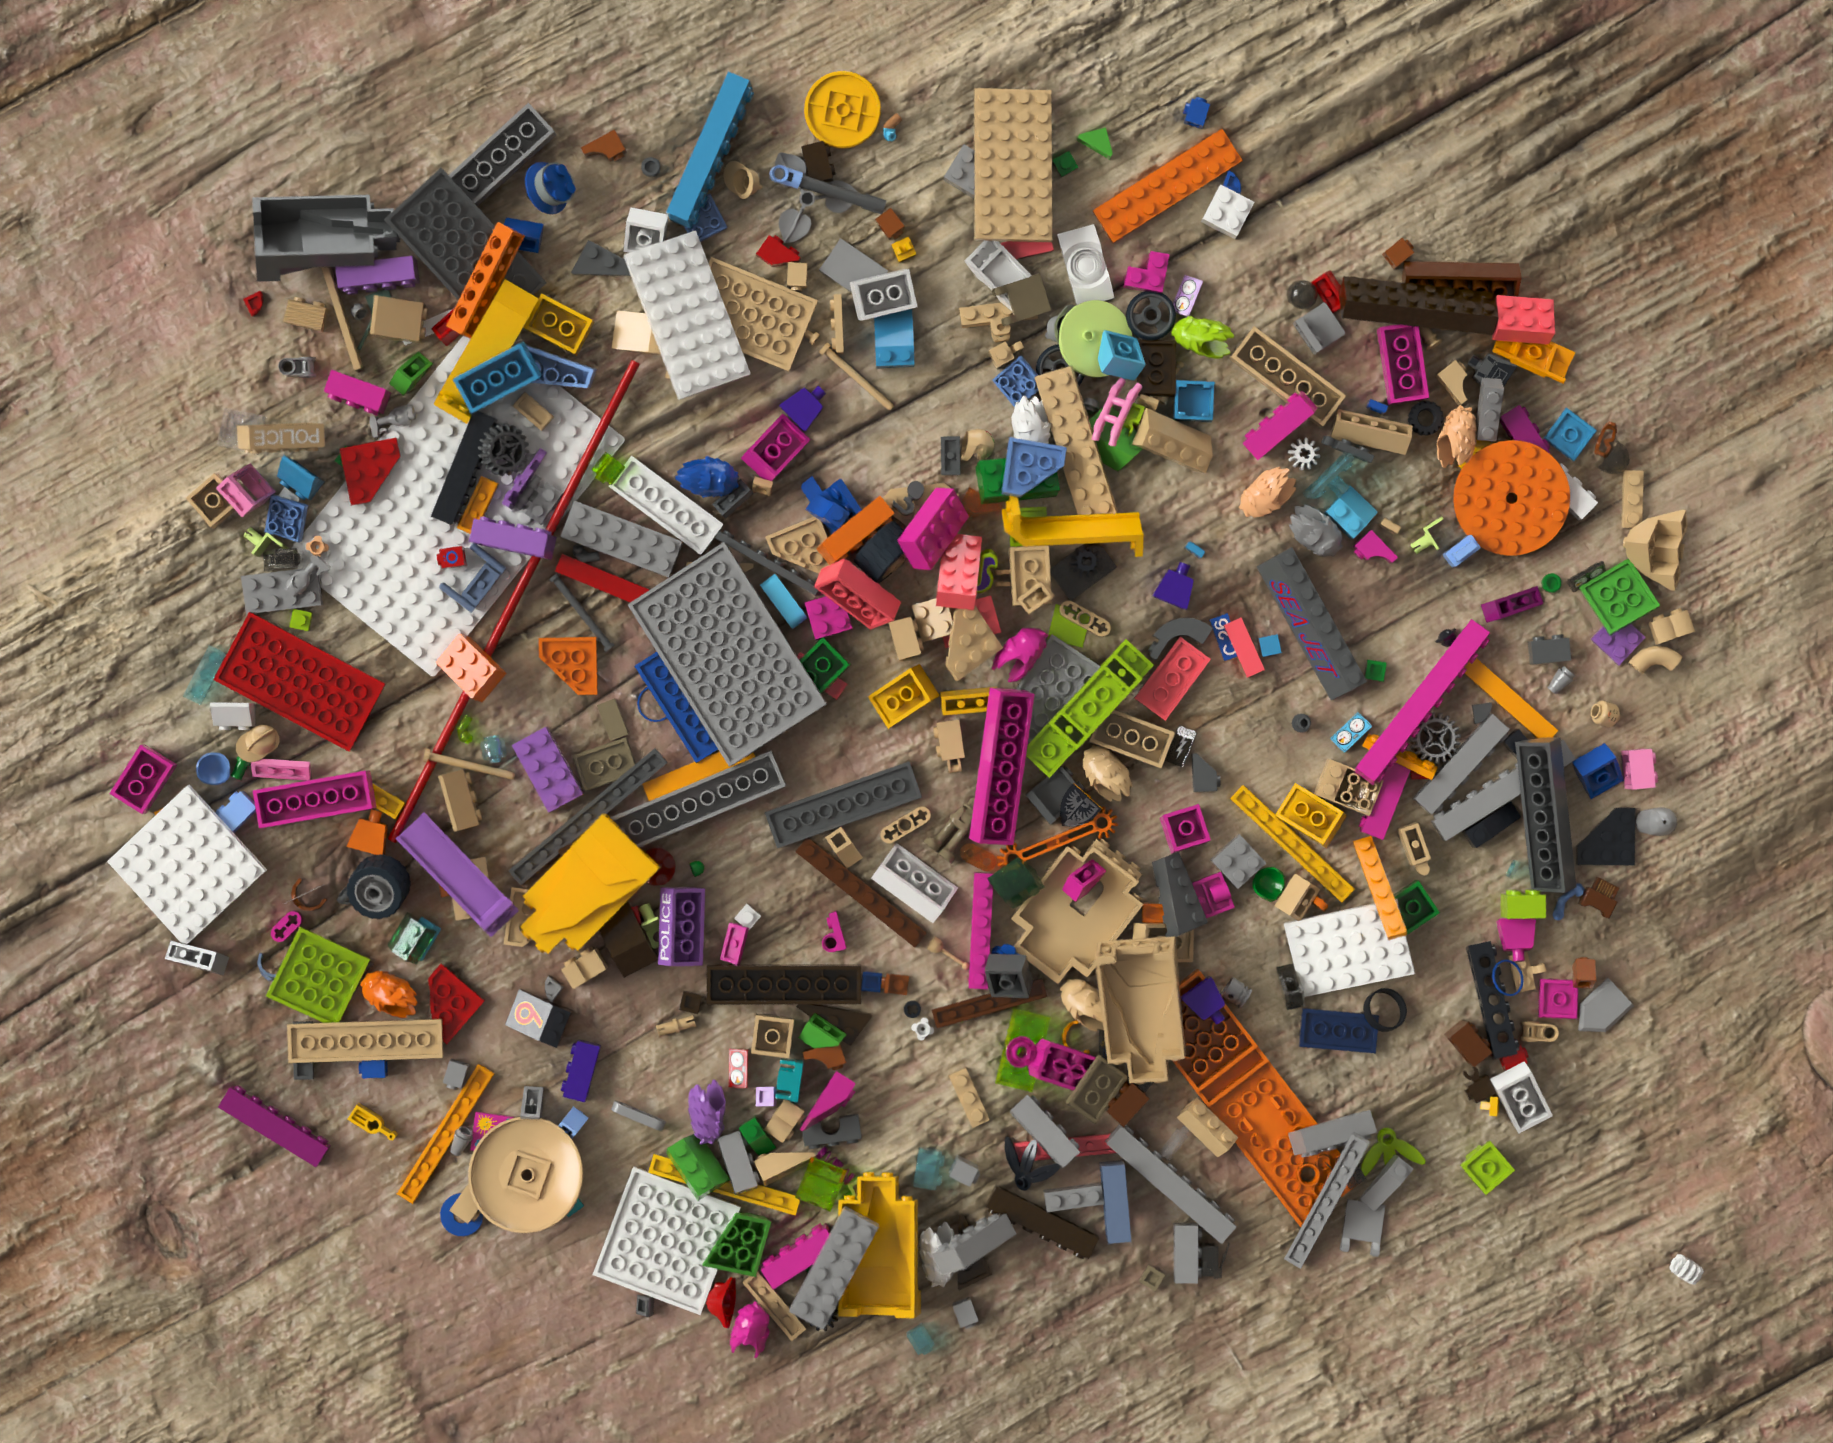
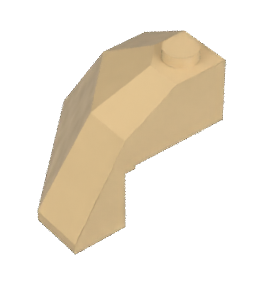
[1623,510,1687,591]

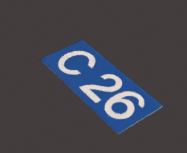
[1210,613,1237,661]

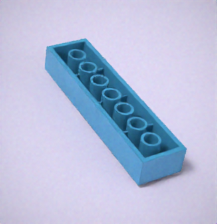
[666,71,754,229]

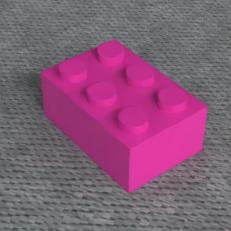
[324,370,391,416]
[109,744,177,814]

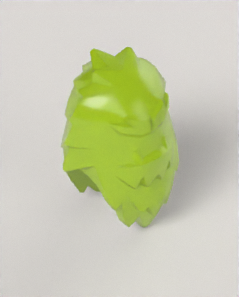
[1171,316,1234,359]

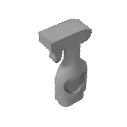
[369,405,416,439]
[284,555,331,597]

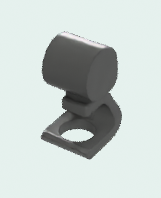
[892,481,924,516]

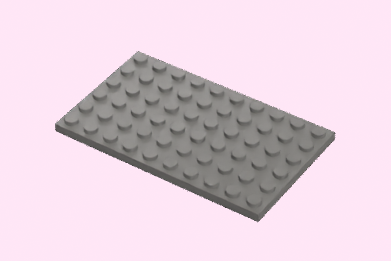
[628,542,827,767]

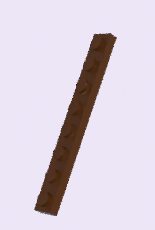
[796,838,927,948]

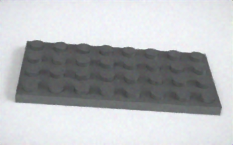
[384,167,546,301]

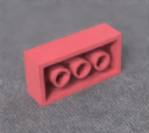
[936,534,982,610]
[814,559,901,630]

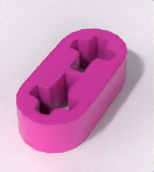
[271,911,303,942]

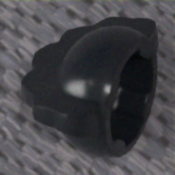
[1435,627,1456,647]

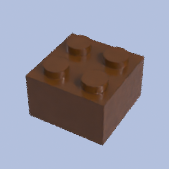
[1444,1020,1492,1067]
[1106,1081,1150,1127]

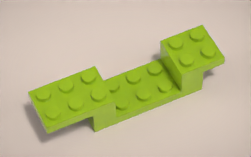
[1026,639,1154,778]

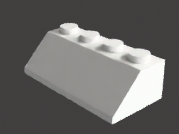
[871,843,958,923]

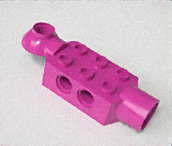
[1006,1036,1096,1091]

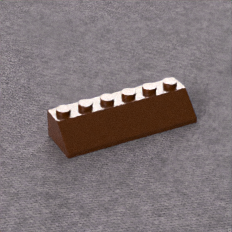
[1402,261,1522,298]

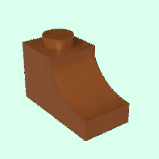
[581,129,627,162]
[802,1043,846,1071]

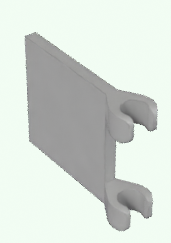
[1340,1199,1386,1257]

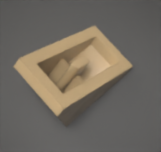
[1018,580,1054,614]

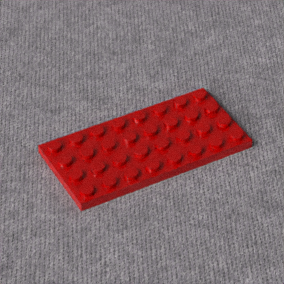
[213,612,386,752]

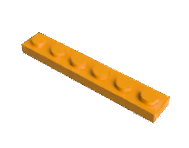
[1353,836,1407,940]

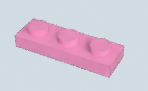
[251,759,311,781]

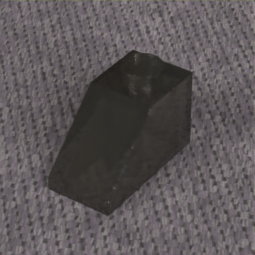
[263,548,300,571]
[1276,963,1306,1010]

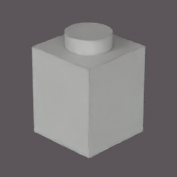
[443,1059,470,1090]
[952,1297,979,1329]

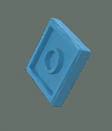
[1543,408,1597,462]

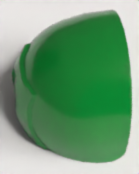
[1252,867,1285,902]

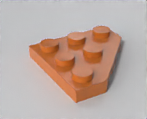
[539,637,598,695]

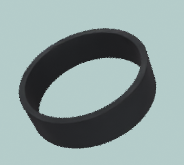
[1363,988,1407,1032]

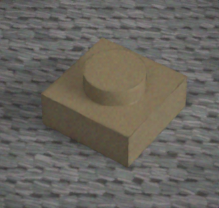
[1139,1264,1165,1292]

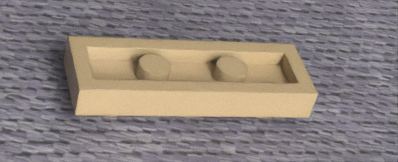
[830,294,844,354]
[1621,470,1644,528]
[948,1067,990,1128]

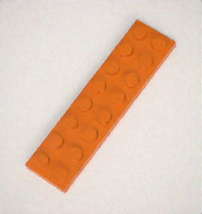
[1092,129,1243,243]

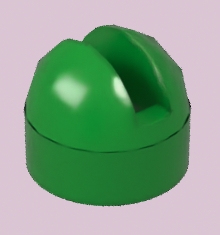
[689,861,705,877]

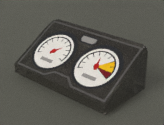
[1567,561,1606,592]

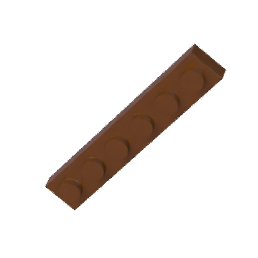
[931,978,1047,1028]

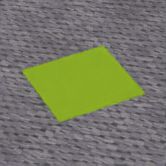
[1048,604,1090,648]

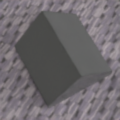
[636,1295,655,1317]

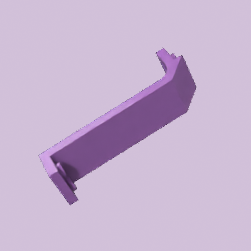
[396,812,519,937]

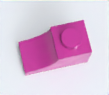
[1352,530,1398,563]

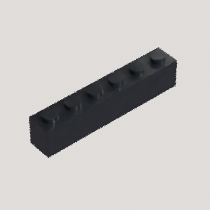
[431,411,498,526]

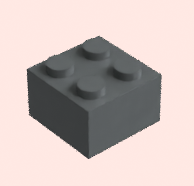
[984,954,1033,998]

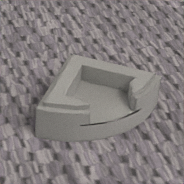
[545,976,564,1002]

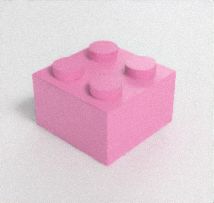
[1621,749,1658,790]

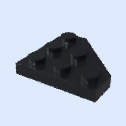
[1576,808,1635,865]

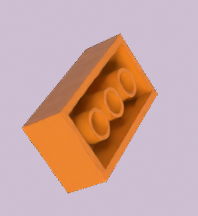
[816,496,895,565]

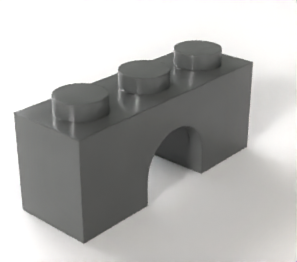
[801,1114,862,1149]

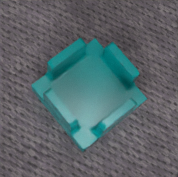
[775,1058,804,1102]

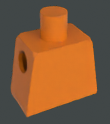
[347,809,388,855]

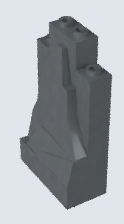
[252,195,400,282]

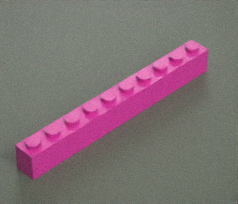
[1355,619,1490,785]

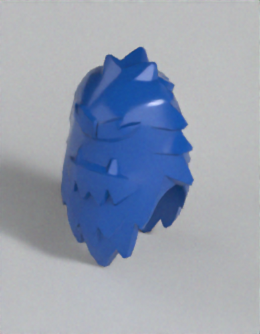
[675,456,739,498]

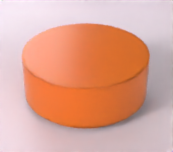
[1312,896,1328,912]

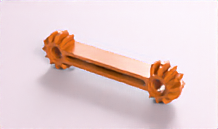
[997,806,1118,876]

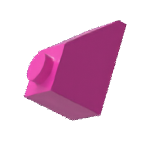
[1062,859,1106,902]

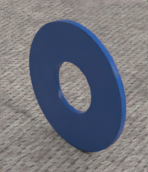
[440,1193,483,1236]

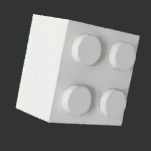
[1201,184,1254,239]

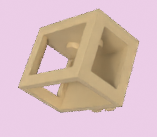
[995,546,1052,607]

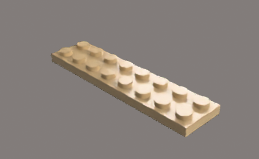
[1034,365,1118,515]
[287,1019,444,1063]

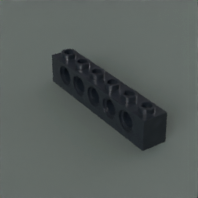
[1466,941,1519,1060]

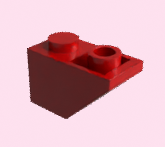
[756,235,801,267]

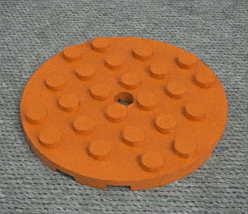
[1453,440,1570,556]

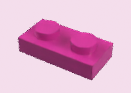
[720,922,749,965]

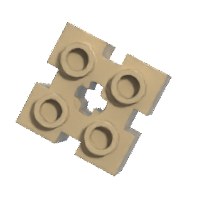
[561,946,609,989]

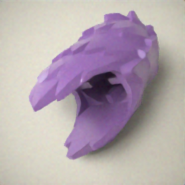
[688,1080,726,1145]

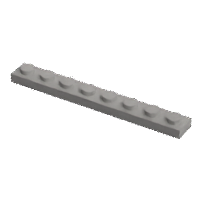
[1284,1132,1370,1269]

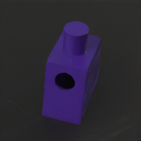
[779,386,826,433]
[1152,562,1194,610]
[1180,976,1225,1025]

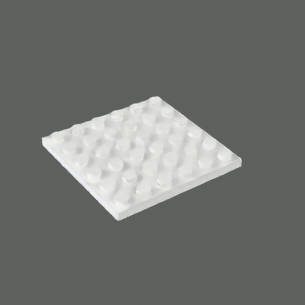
[107,784,267,945]
[593,1166,741,1315]

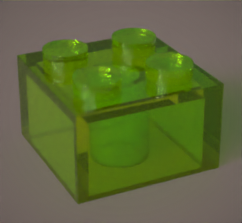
[795,1157,847,1212]

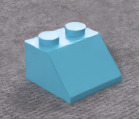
[1098,330,1146,381]
[1324,485,1378,539]

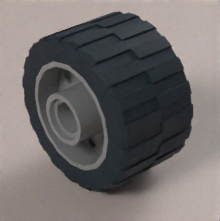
[346,854,411,919]

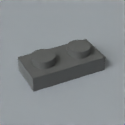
[941,436,960,475]
[712,479,754,519]

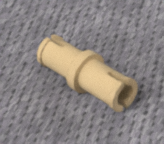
[656,1015,696,1037]

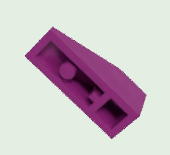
[1481,586,1543,623]

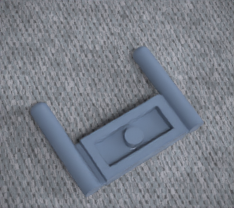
[439,543,506,613]

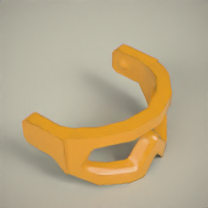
[1061,1020,1090,1054]

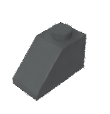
[1191,753,1221,792]

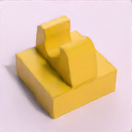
[891,237,916,263]
[1480,1095,1500,1116]

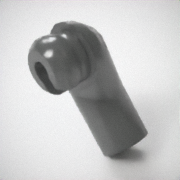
[572,544,600,563]

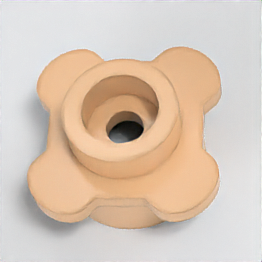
[306,536,329,557]

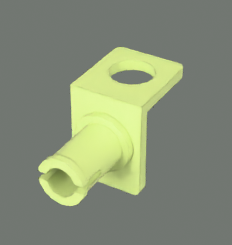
[1410,516,1444,554]
[244,527,289,557]
[639,903,659,949]

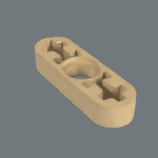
[1059,601,1111,637]
[880,806,931,843]

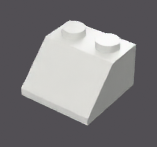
[623,208,668,253]
[210,703,256,730]

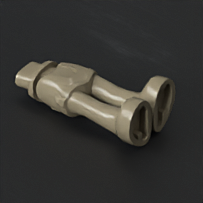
[923,798,974,864]

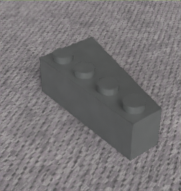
[1152,852,1208,937]

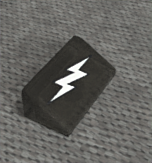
[1165,725,1197,768]

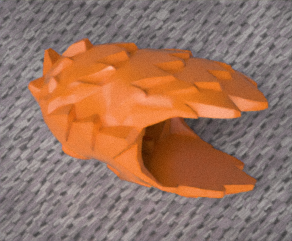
[360,971,418,1018]

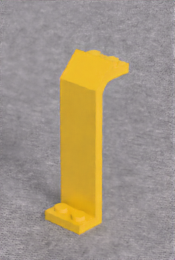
[433,279,539,424]
[1001,496,1144,557]

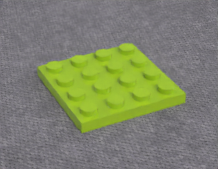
[266,926,370,1023]

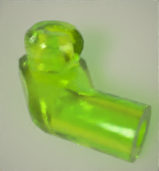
[457,714,473,744]

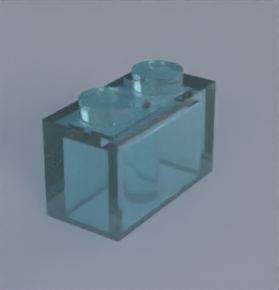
[913,1147,945,1190]

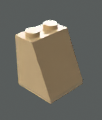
[370,295,428,343]

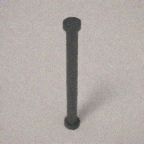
[549,573,615,652]

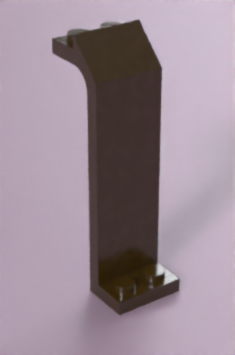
[558,840,658,978]

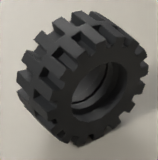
[1408,401,1444,436]

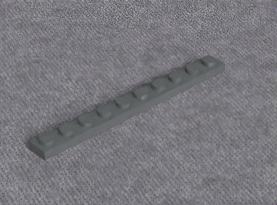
[508,748,668,885]

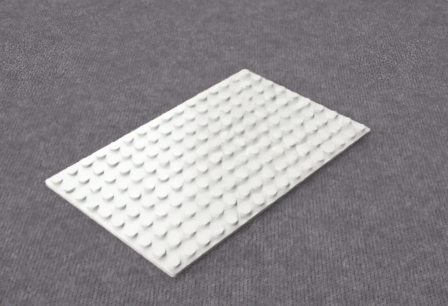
[286,336,625,676]

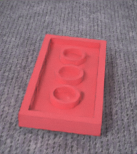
[1134,637,1211,721]

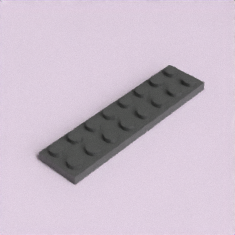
[765,761,922,849]

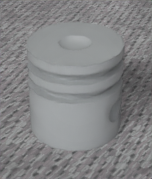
[1221,977,1252,1008]

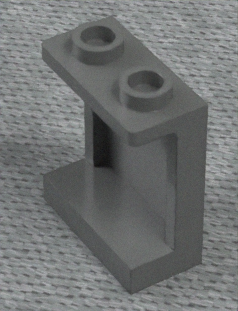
[1025,766,1086,825]

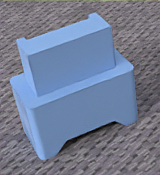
[1443,535,1481,567]

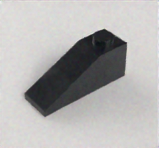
[1462,801,1521,848]

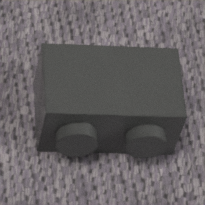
[1528,634,1571,665]

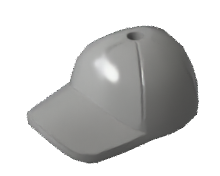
[1636,807,1677,836]

